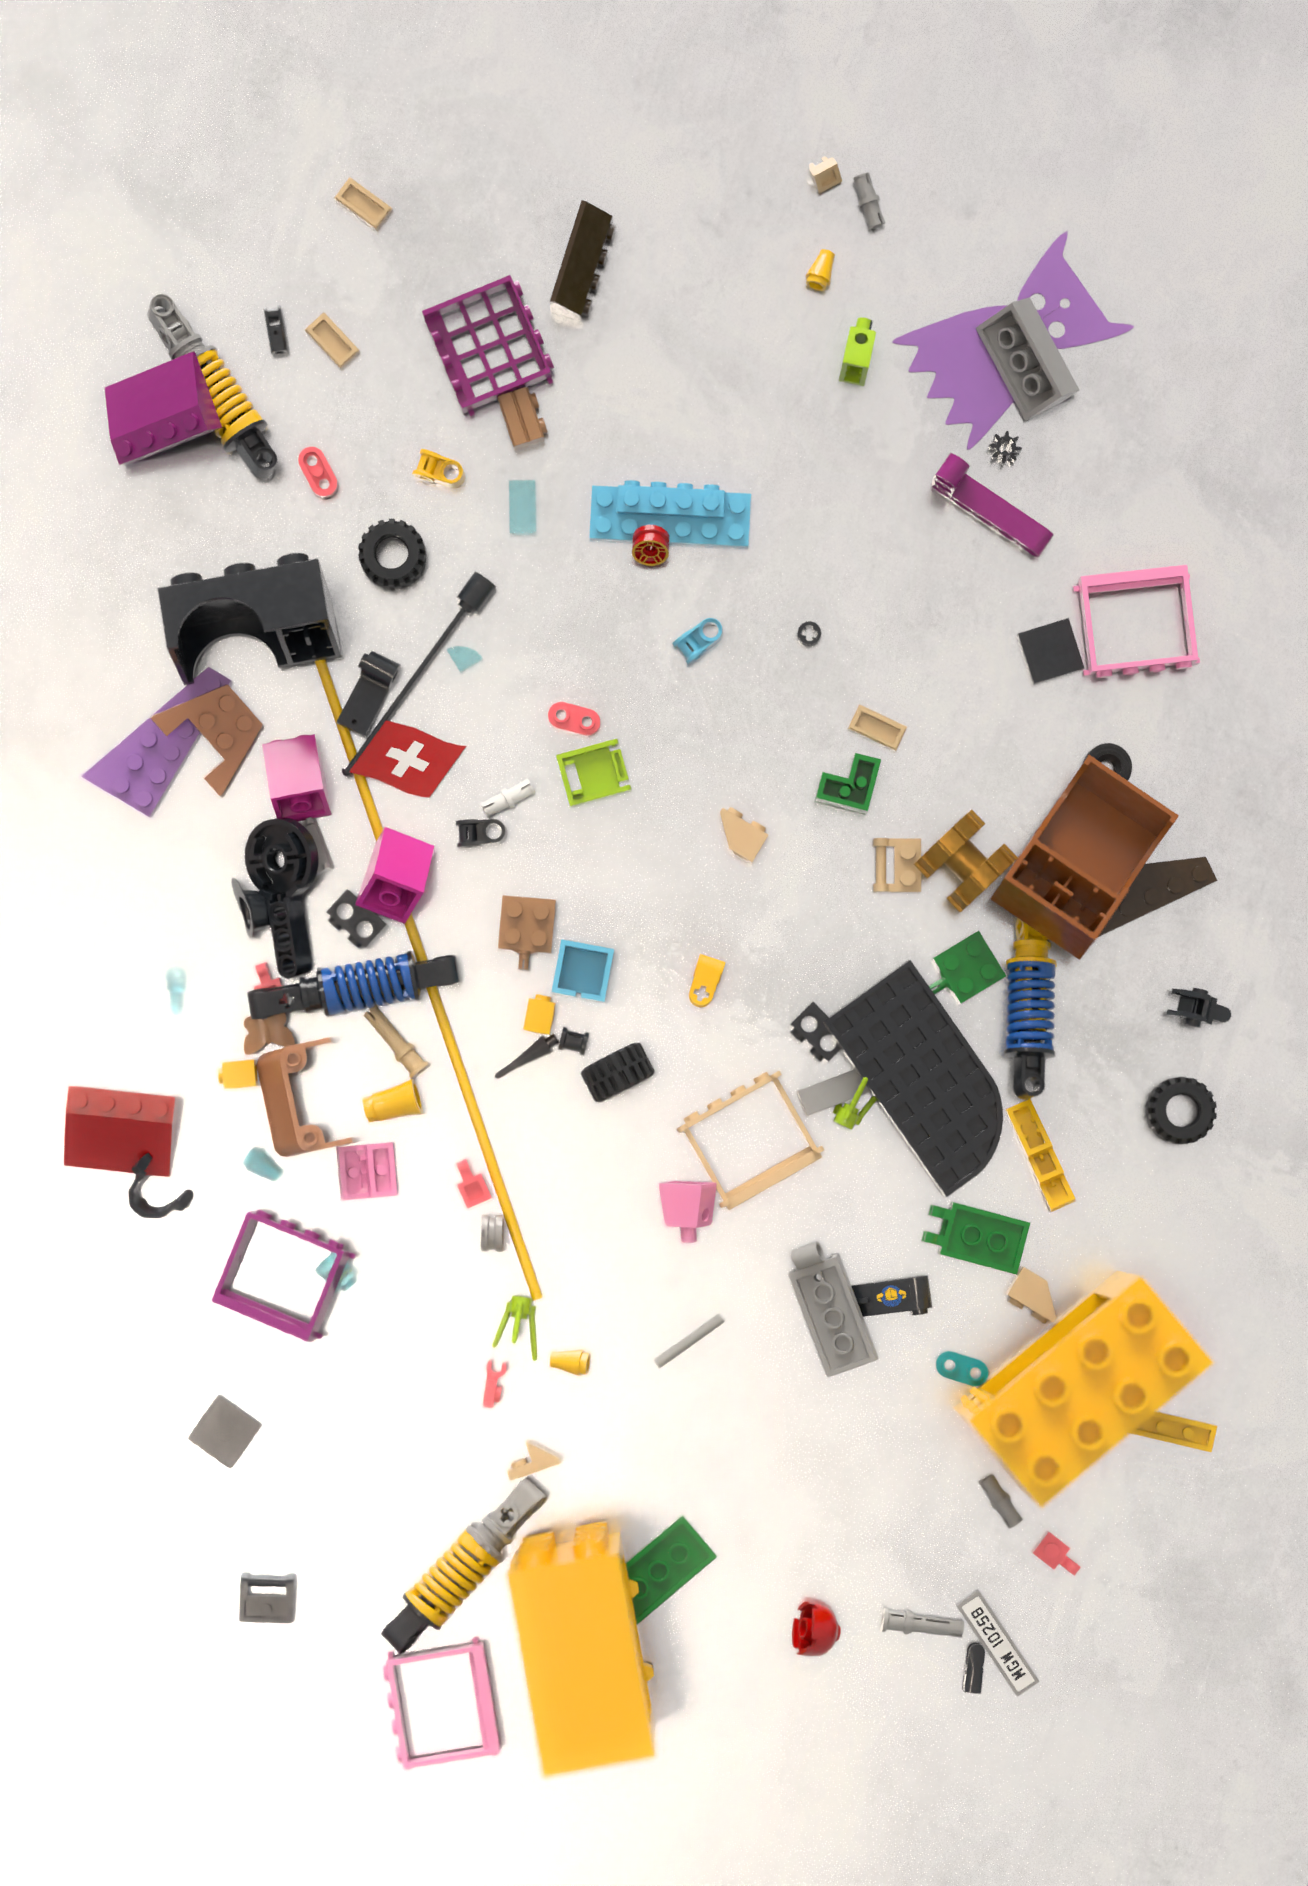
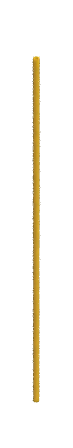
[315,659,543,1301]

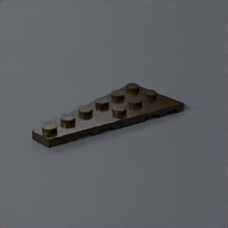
[1098,857,1217,937]

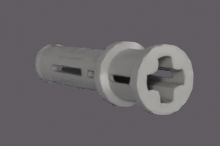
[881,1607,964,1638]

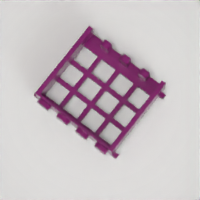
[422,275,554,417]

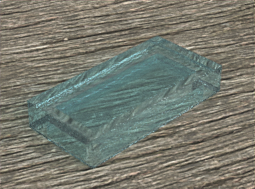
[509,480,536,535]

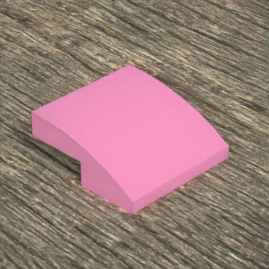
[336,1142,397,1201]

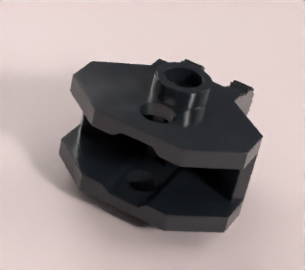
[1166,988,1232,1028]

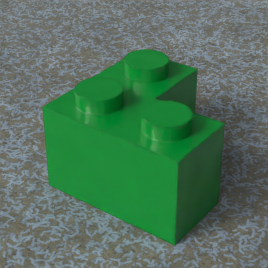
[815,753,881,814]

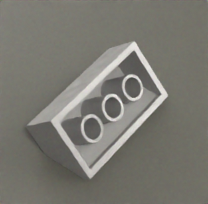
[976,297,1079,421]

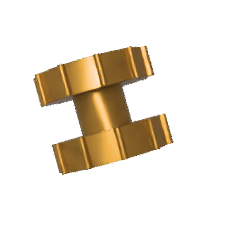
[914,809,1018,913]

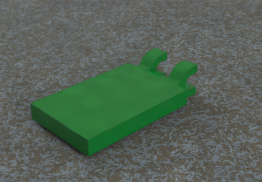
[921,1202,1030,1275]

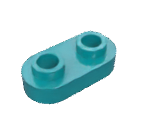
[935,1351,989,1386]

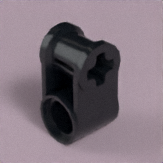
[455,819,508,848]

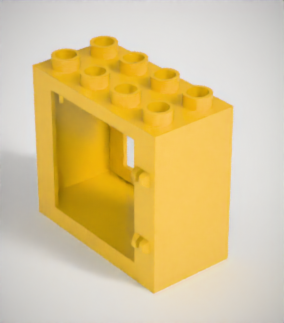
[953,1271,1214,1508]
[506,1521,655,1778]

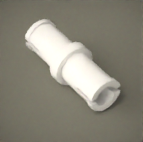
[480,779,535,818]

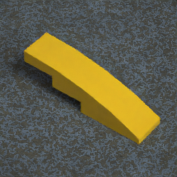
[1006,1099,1076,1212]

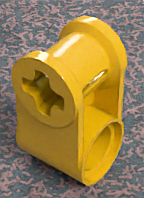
[412,449,465,488]
[689,954,726,1008]

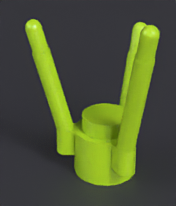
[832,1077,877,1130]
[492,1295,537,1361]

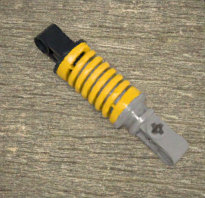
[147,294,277,479]
[381,1478,547,1654]

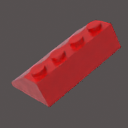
[63,1085,179,1177]

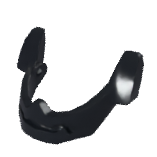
[128,1153,194,1219]

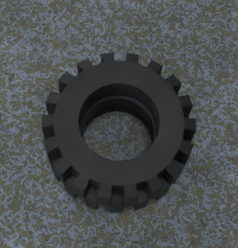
[358,519,426,589]
[580,1043,655,1102]
[1146,1077,1217,1144]

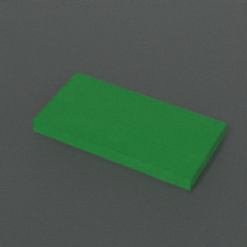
[626,1515,717,1625]

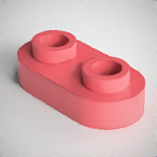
[298,447,338,498]
[548,702,600,736]

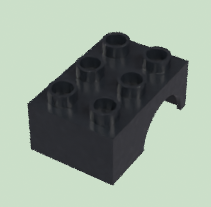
[157,553,341,685]

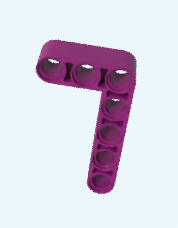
[931,453,1054,557]

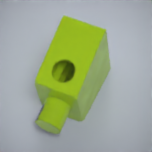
[838,317,876,386]

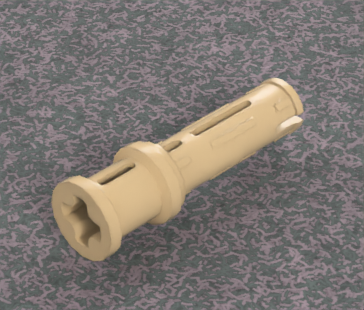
[363,1005,430,1079]

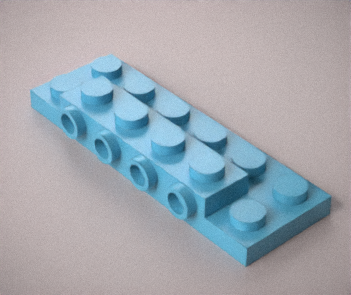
[589,480,751,548]

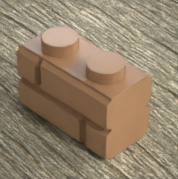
[497,387,548,451]

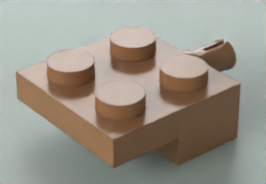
[498,895,556,970]

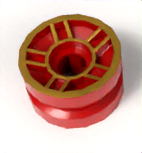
[632,525,670,566]

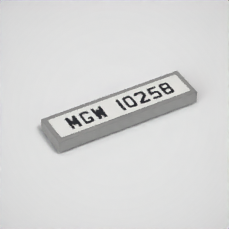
[956,1590,1039,1697]

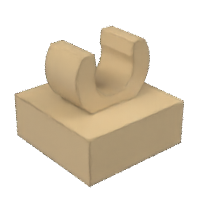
[809,157,842,194]

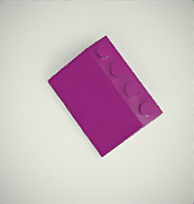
[104,351,222,465]

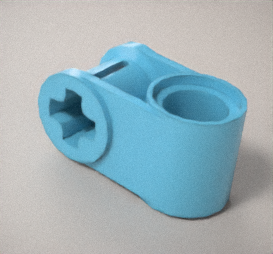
[672,618,723,665]

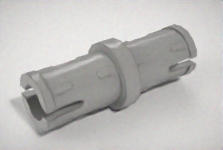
[853,172,885,229]
[979,1474,1023,1529]

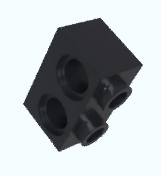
[326,888,389,950]
[790,1002,841,1062]

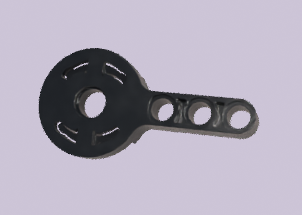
[244,817,319,979]

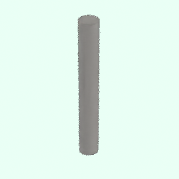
[653,1314,725,1369]

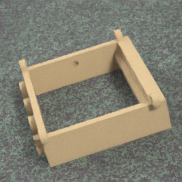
[676,1070,824,1210]

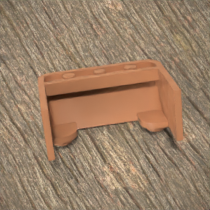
[257,1037,356,1157]

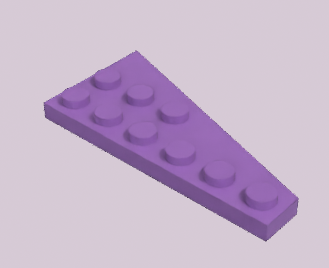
[81,667,232,818]

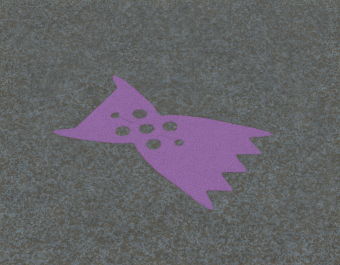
[892,231,1134,450]

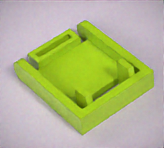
[556,739,632,807]

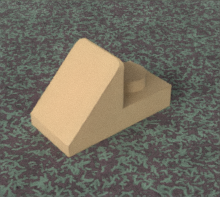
[507,1440,562,1481]

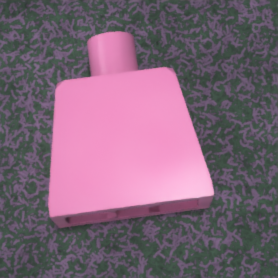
[659,1181,716,1243]

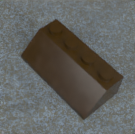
[550,200,616,322]

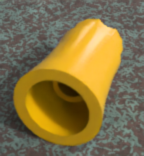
[362,1078,423,1123]

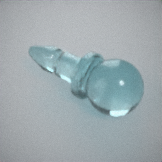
[165,966,186,1016]

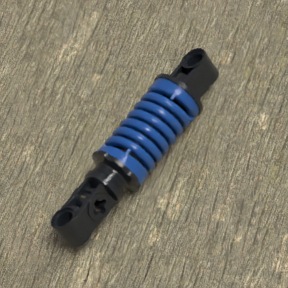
[246,951,460,1019]

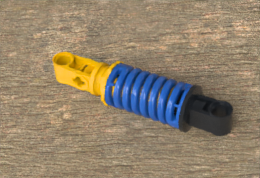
[1004,918,1057,1100]

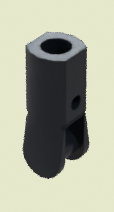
[264,305,289,355]
[963,1642,985,1694]

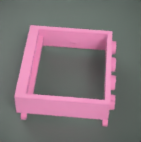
[1073,565,1200,678]
[382,1637,501,1771]

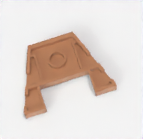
[150,684,263,796]

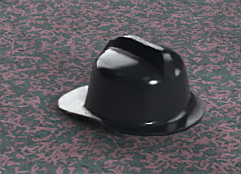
[231,877,270,939]

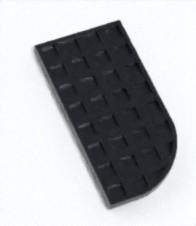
[823,960,1003,1197]

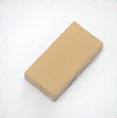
[334,177,393,231]
[305,312,360,370]
[848,704,907,752]

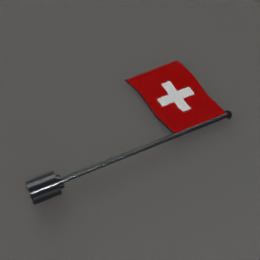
[342,571,496,798]

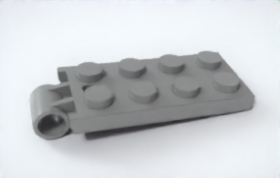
[788,1241,879,1378]

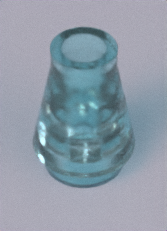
[241,1146,282,1183]

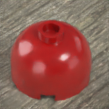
[792,1601,841,1657]

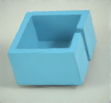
[552,939,615,1003]

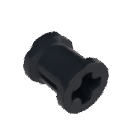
[558,1027,590,1056]

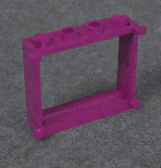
[211,1209,356,1343]

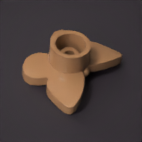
[243,1013,295,1055]

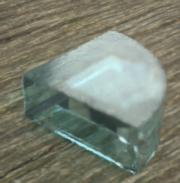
[446,646,483,673]

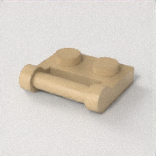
[873,838,921,893]

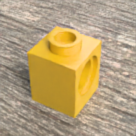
[523,994,556,1035]
[218,1059,259,1090]

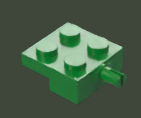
[928,930,1006,1005]

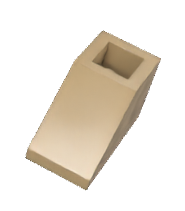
[719,807,768,864]
[1005,1266,1056,1324]

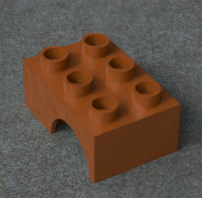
[990,755,1179,960]

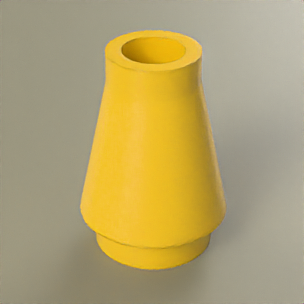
[805,249,835,291]
[550,1350,590,1377]

